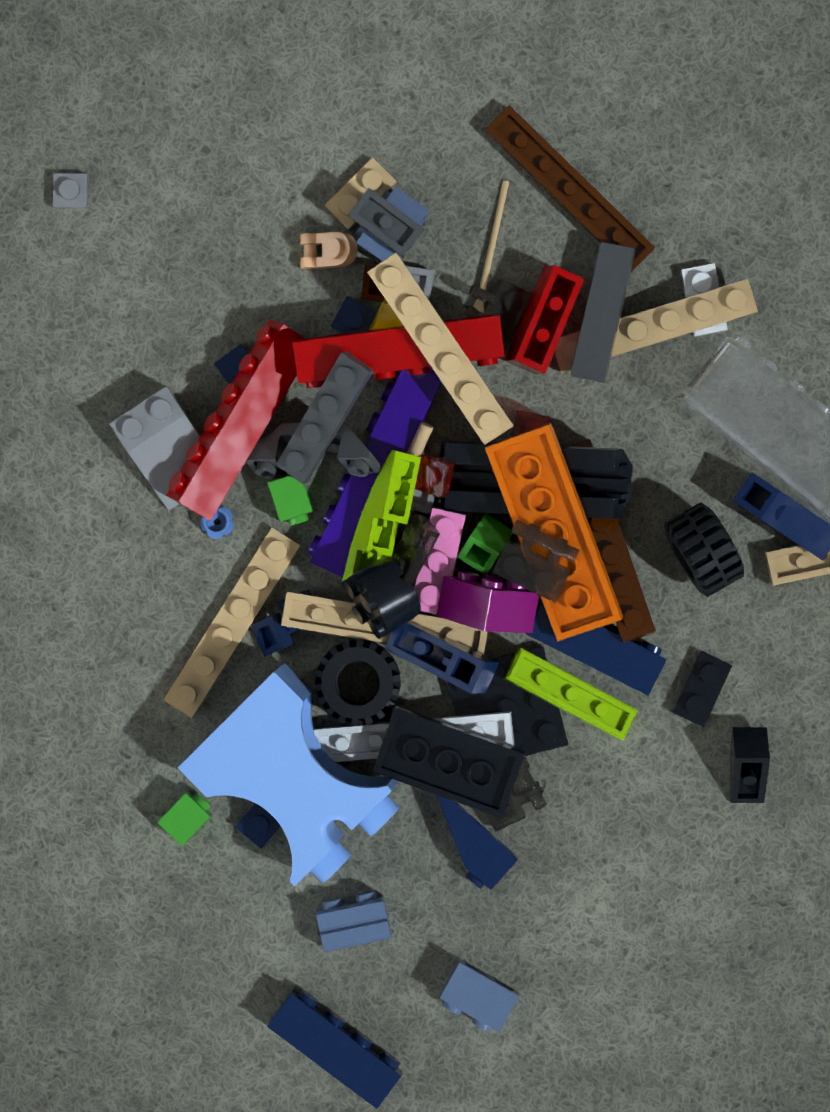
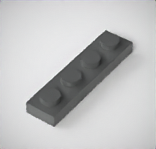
[276,350,374,484]

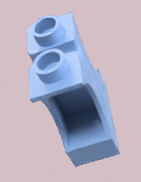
[178,663,400,886]

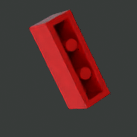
[504,265,584,374]

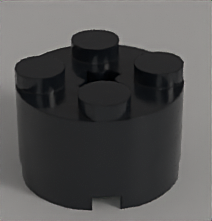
[342,556,421,639]

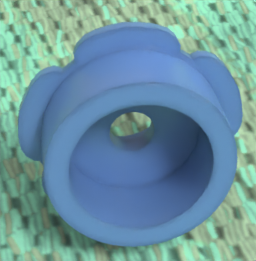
[200,507,234,539]

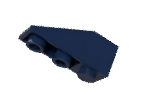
[733,472,830,561]

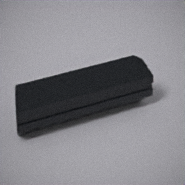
[438,441,633,519]

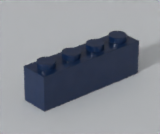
[525,600,667,696]
[267,989,402,1109]

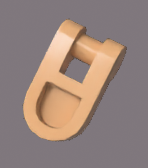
[300,232,358,269]

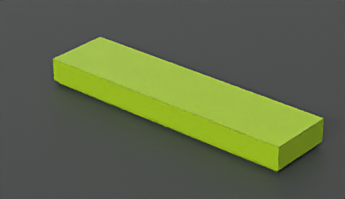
[503,648,638,741]

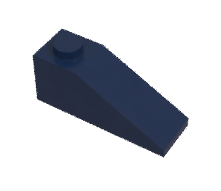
[384,622,500,694]
[437,795,518,890]

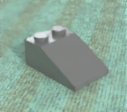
[109,386,201,511]

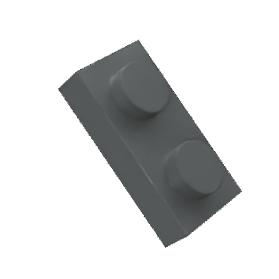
[348,188,424,258]

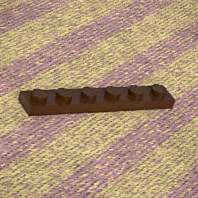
[485,105,655,272]
[569,439,656,643]

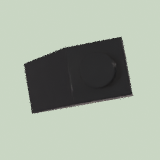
[730,727,770,803]

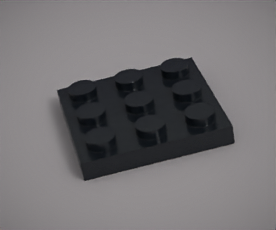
[447,646,569,756]

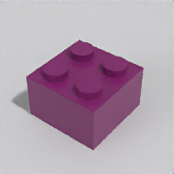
[436,571,539,633]

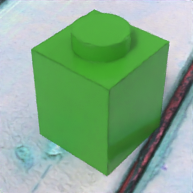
[268,475,314,527]
[457,513,514,574]
[157,791,213,846]

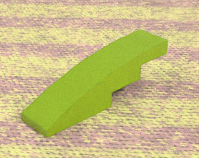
[342,450,421,582]

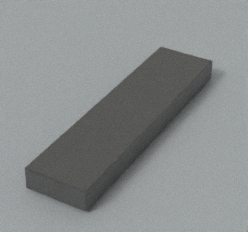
[571,242,635,383]

